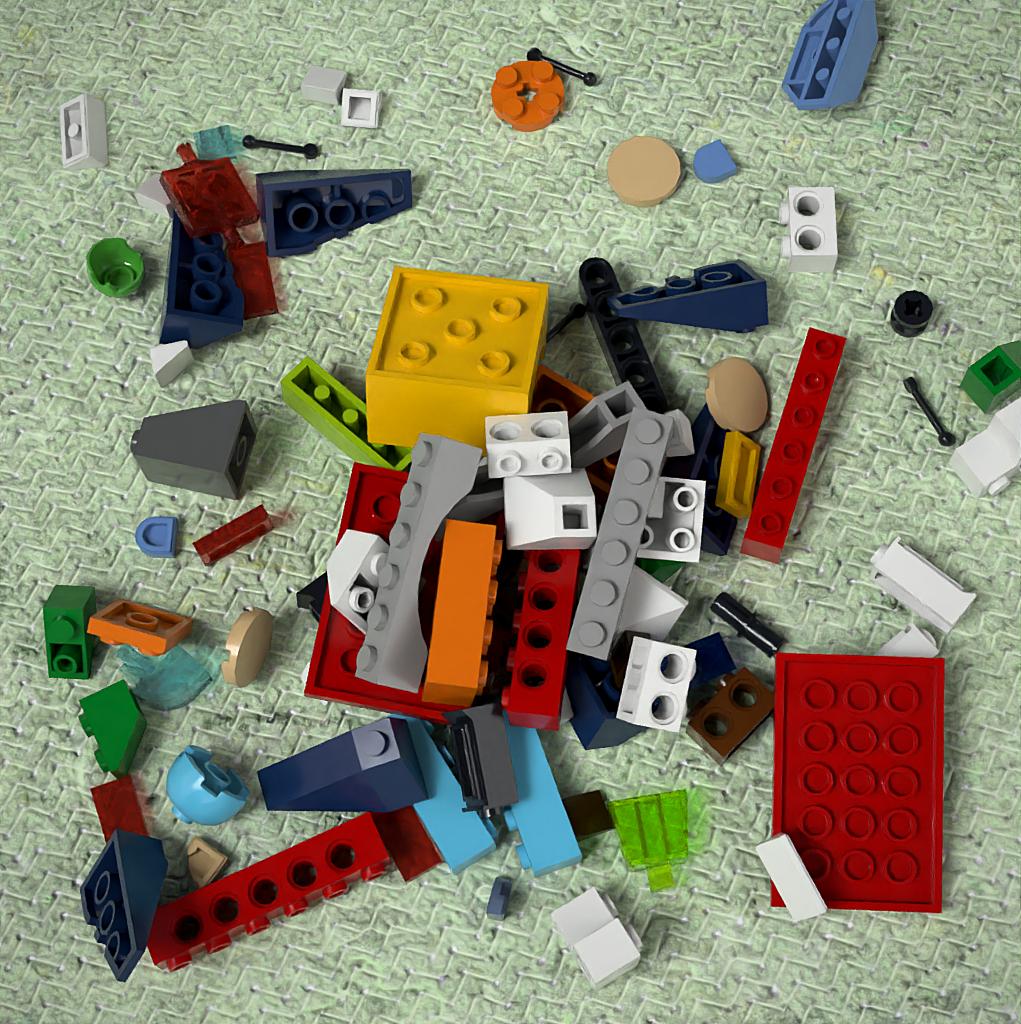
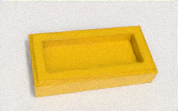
[715,430,761,519]

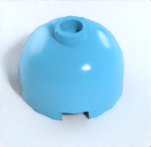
[166,745,250,826]

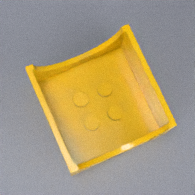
[365,266,549,457]

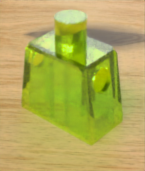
[607,789,688,893]

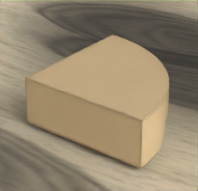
[188,835,230,889]

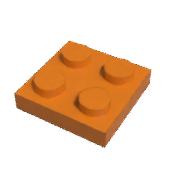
[87,598,194,656]

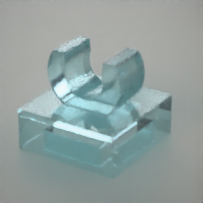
[193,125,238,171]

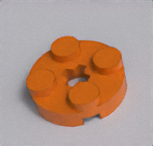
[491,61,564,132]

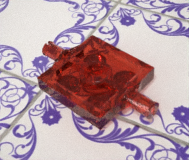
[159,142,260,251]

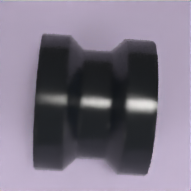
[890,290,933,338]

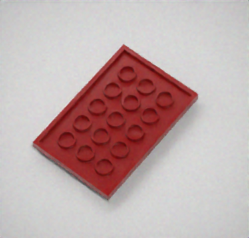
[304,462,505,725]
[770,652,945,913]

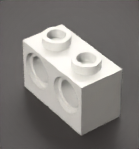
[779,187,838,272]
[485,411,571,478]
[616,636,697,733]

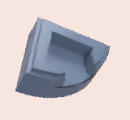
[486,877,512,921]

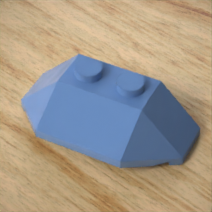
[781,0,878,110]

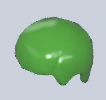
[86,238,146,298]

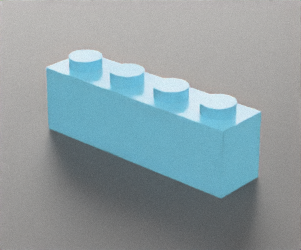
[502,711,582,878]
[386,714,498,876]

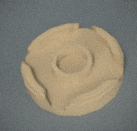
[607,136,681,207]
[705,357,768,434]
[221,607,273,688]

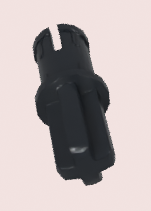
[710,592,786,659]

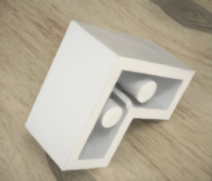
[949,397,1021,499]
[551,887,643,992]

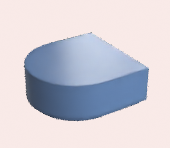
[693,139,737,183]
[135,516,179,558]

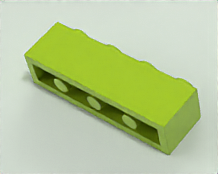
[280,355,413,473]

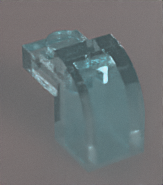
[115,643,213,711]

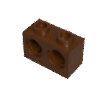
[685,666,774,766]

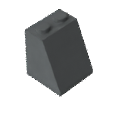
[130,399,258,500]

